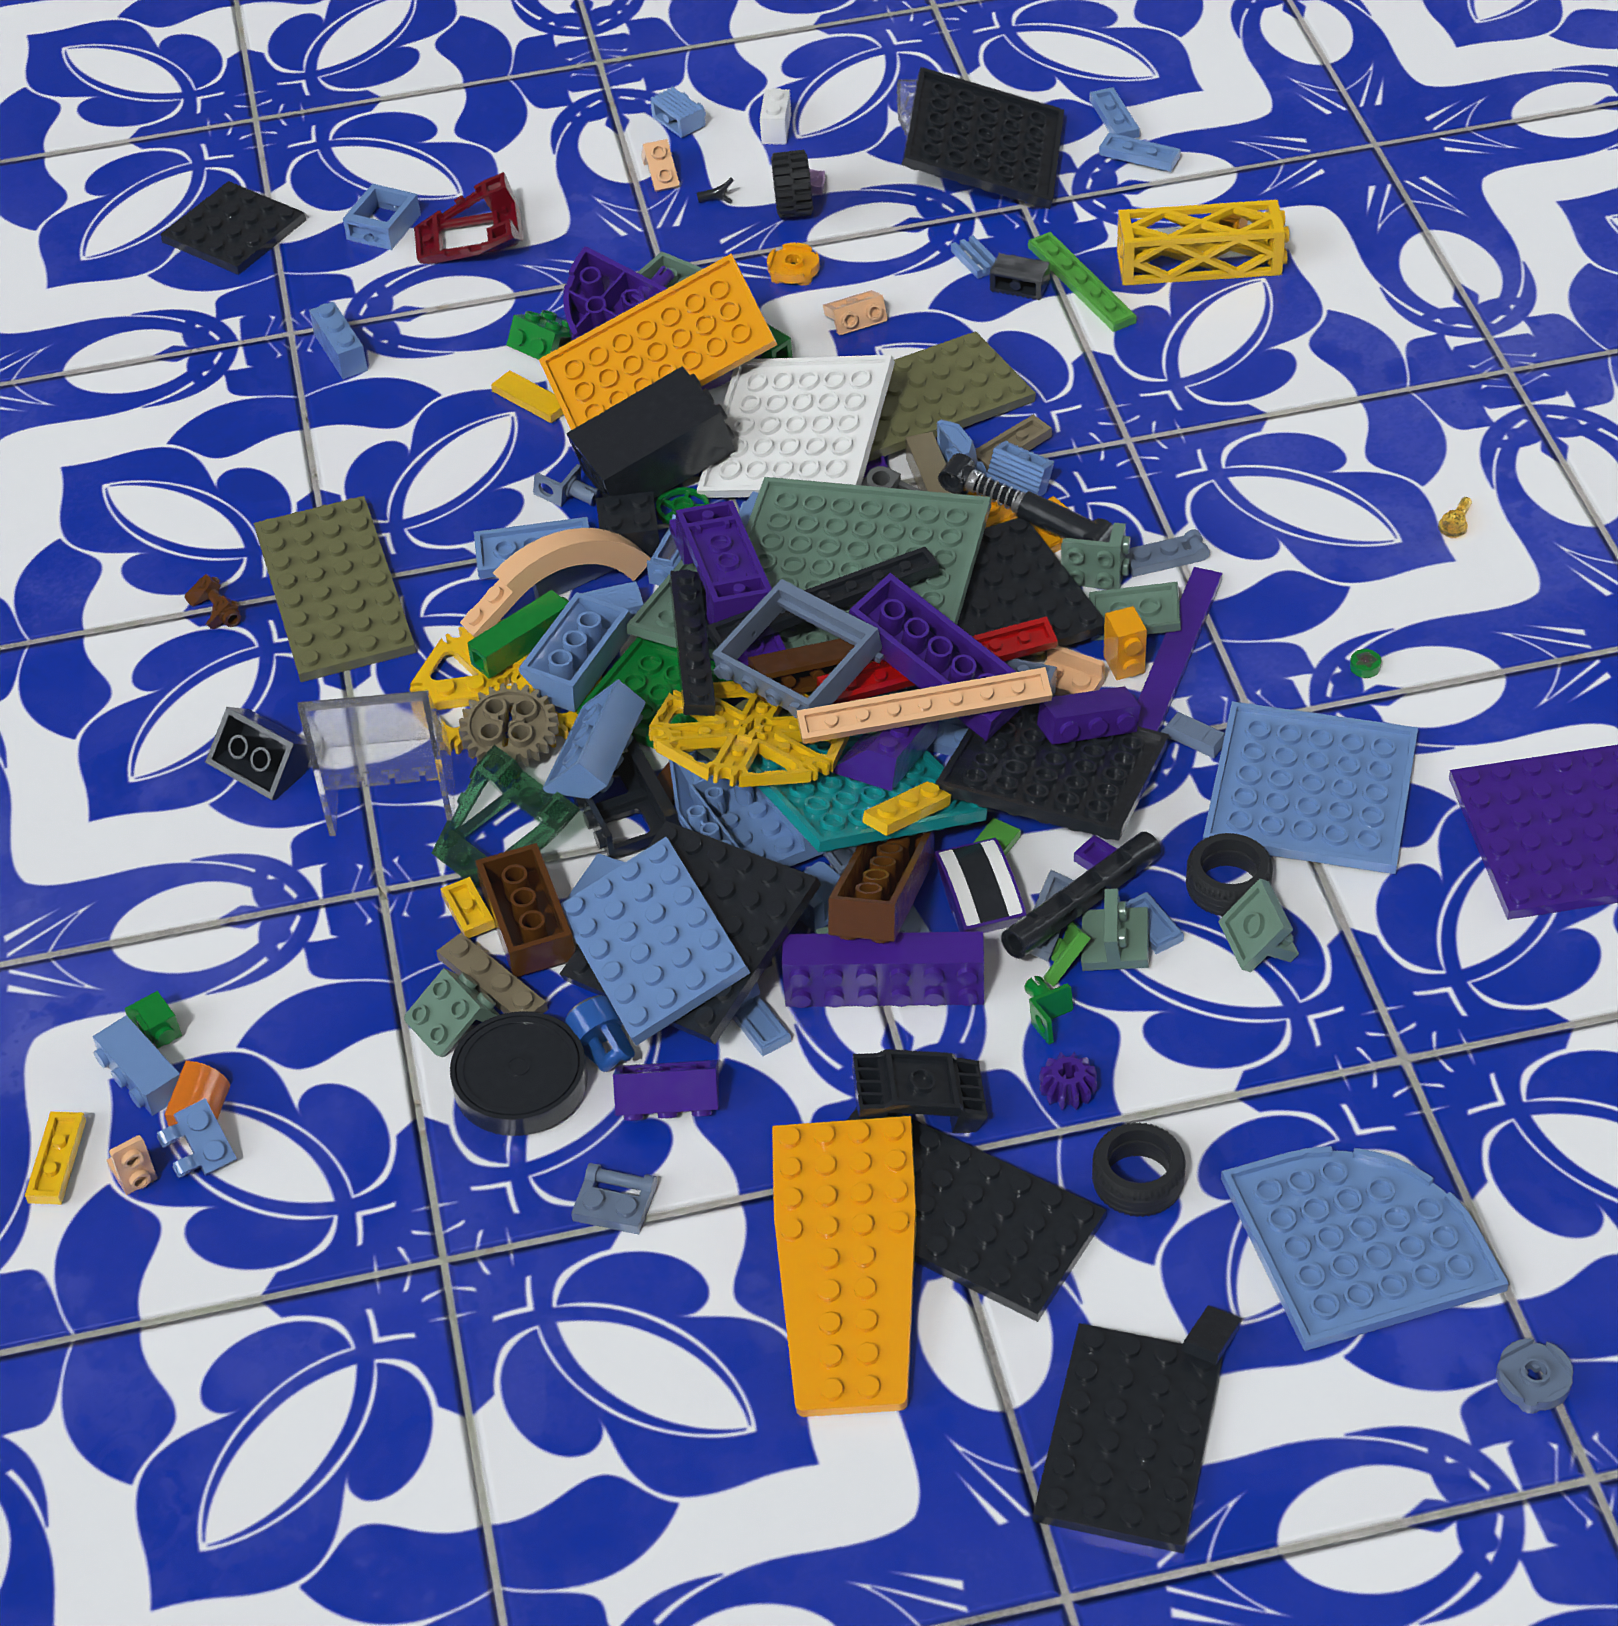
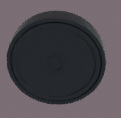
[450,1011,588,1136]

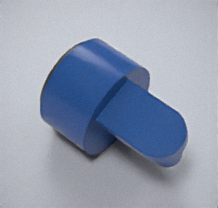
[565,995,635,1072]

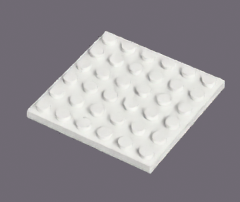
[697,355,895,498]

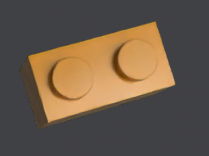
[1103,606,1147,680]

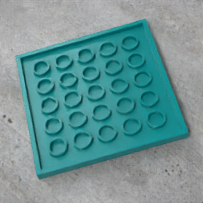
[748,734,987,853]

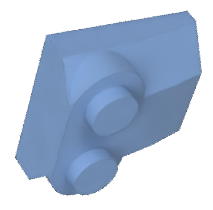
[937,420,987,495]

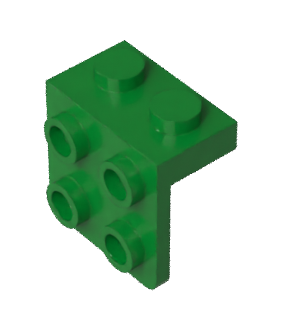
[506,310,571,360]

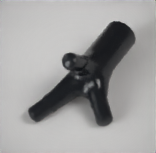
[697,177,734,204]

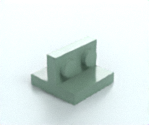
[1218,879,1299,972]
[1081,888,1149,971]

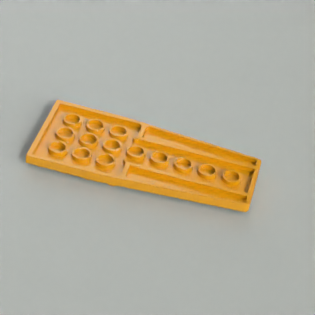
[772,1116,916,1417]

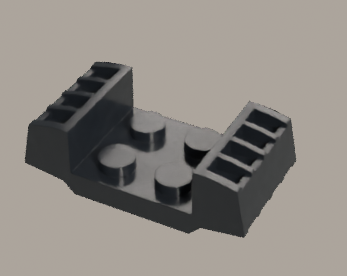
[852,1049,988,1133]

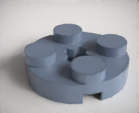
[1496,1339,1573,1414]

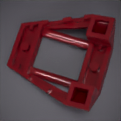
[414,172,524,264]

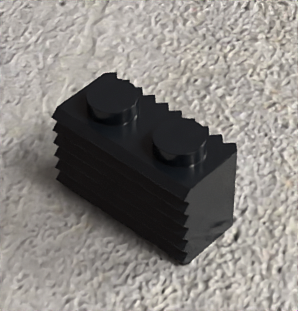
[990,253,1050,301]

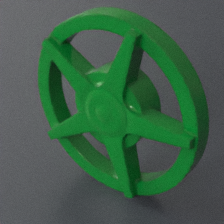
[656,487,709,524]

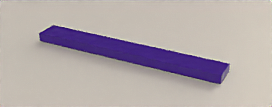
[1137,567,1223,732]

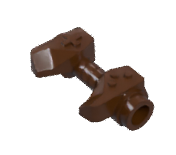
[184,574,241,629]

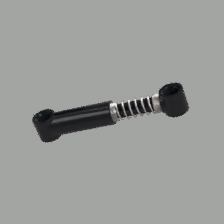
[938,453,1113,542]

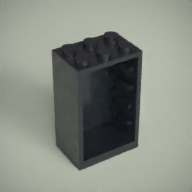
[566,366,735,498]

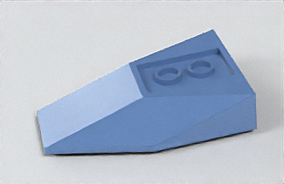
[669,750,826,867]

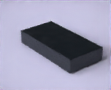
[1182,1305,1242,1364]

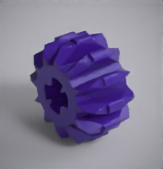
[1039,1051,1097,1110]

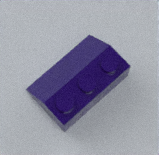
[613,1060,719,1121]

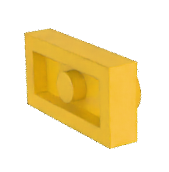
[440,877,495,939]

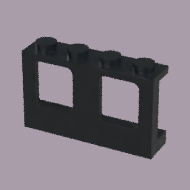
[573,736,679,858]

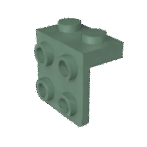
[1061,523,1130,590]
[404,968,500,1057]

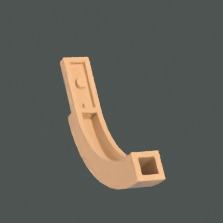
[460,528,651,637]

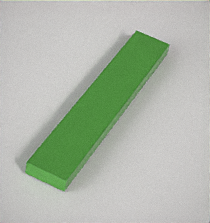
[1028,232,1136,332]

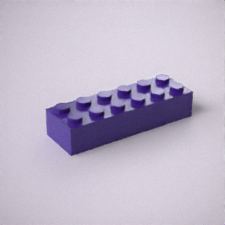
[849,573,1023,741]
[782,931,984,1008]

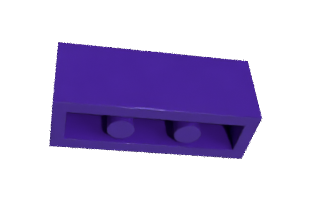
[1037,686,1141,745]

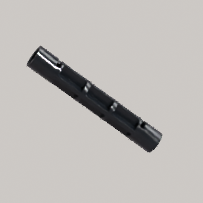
[1001,832,1161,959]

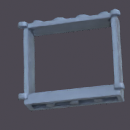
[712,579,884,718]

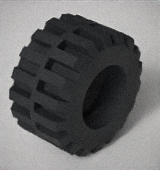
[771,149,813,219]

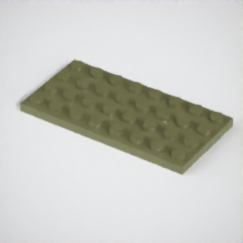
[868,331,1036,462]
[254,496,416,682]

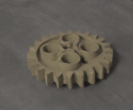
[458,683,559,771]

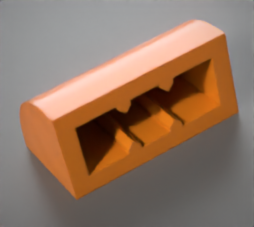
[164,1061,230,1127]

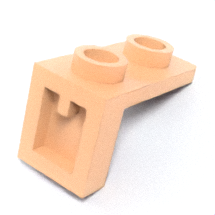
[641,139,679,192]
[106,1135,157,1195]

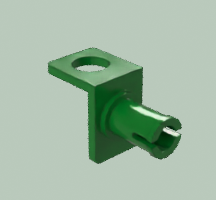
[1024,976,1073,1045]

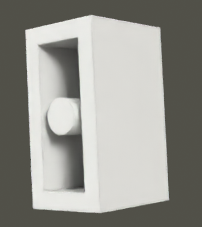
[760,88,791,144]

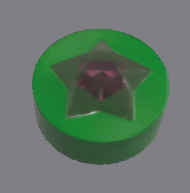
[1350,649,1381,678]

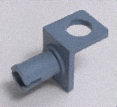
[533,464,600,507]

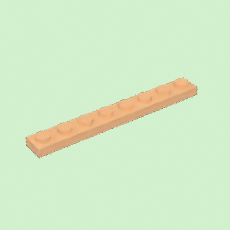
[797,667,1052,744]

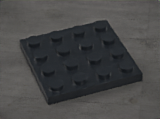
[160,181,306,275]

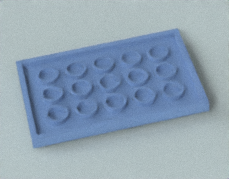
[561,837,750,1046]

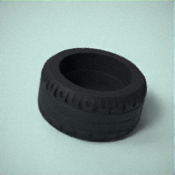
[1186,833,1273,917]
[1092,1122,1186,1217]

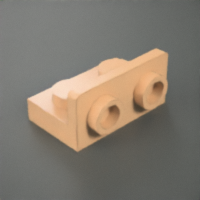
[823,290,888,335]
[1044,645,1105,696]

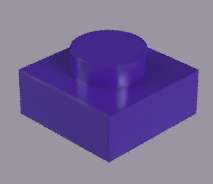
[1074,835,1117,870]

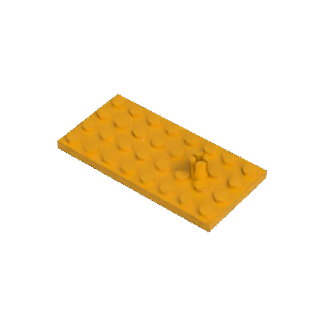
[539,254,778,430]

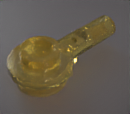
[1438,497,1472,538]

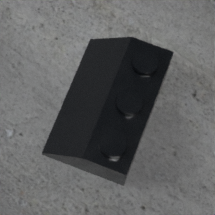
[205,707,316,800]

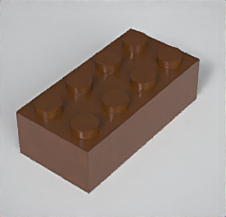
[475,843,575,977]

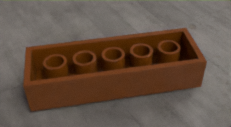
[828,830,934,943]

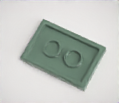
[1089,581,1181,641]

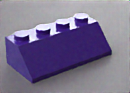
[833,720,940,791]

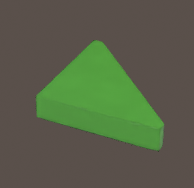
[1043,921,1091,987]

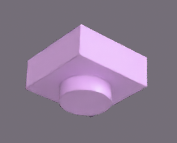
[809,169,825,195]

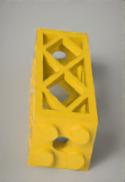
[1117,199,1289,286]

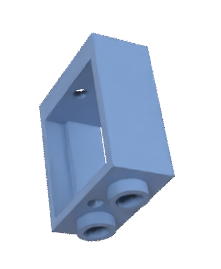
[343,183,421,250]

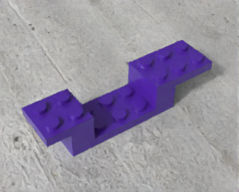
[669,500,786,666]

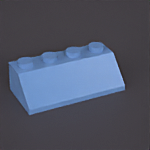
[519,592,631,712]
[542,679,646,799]

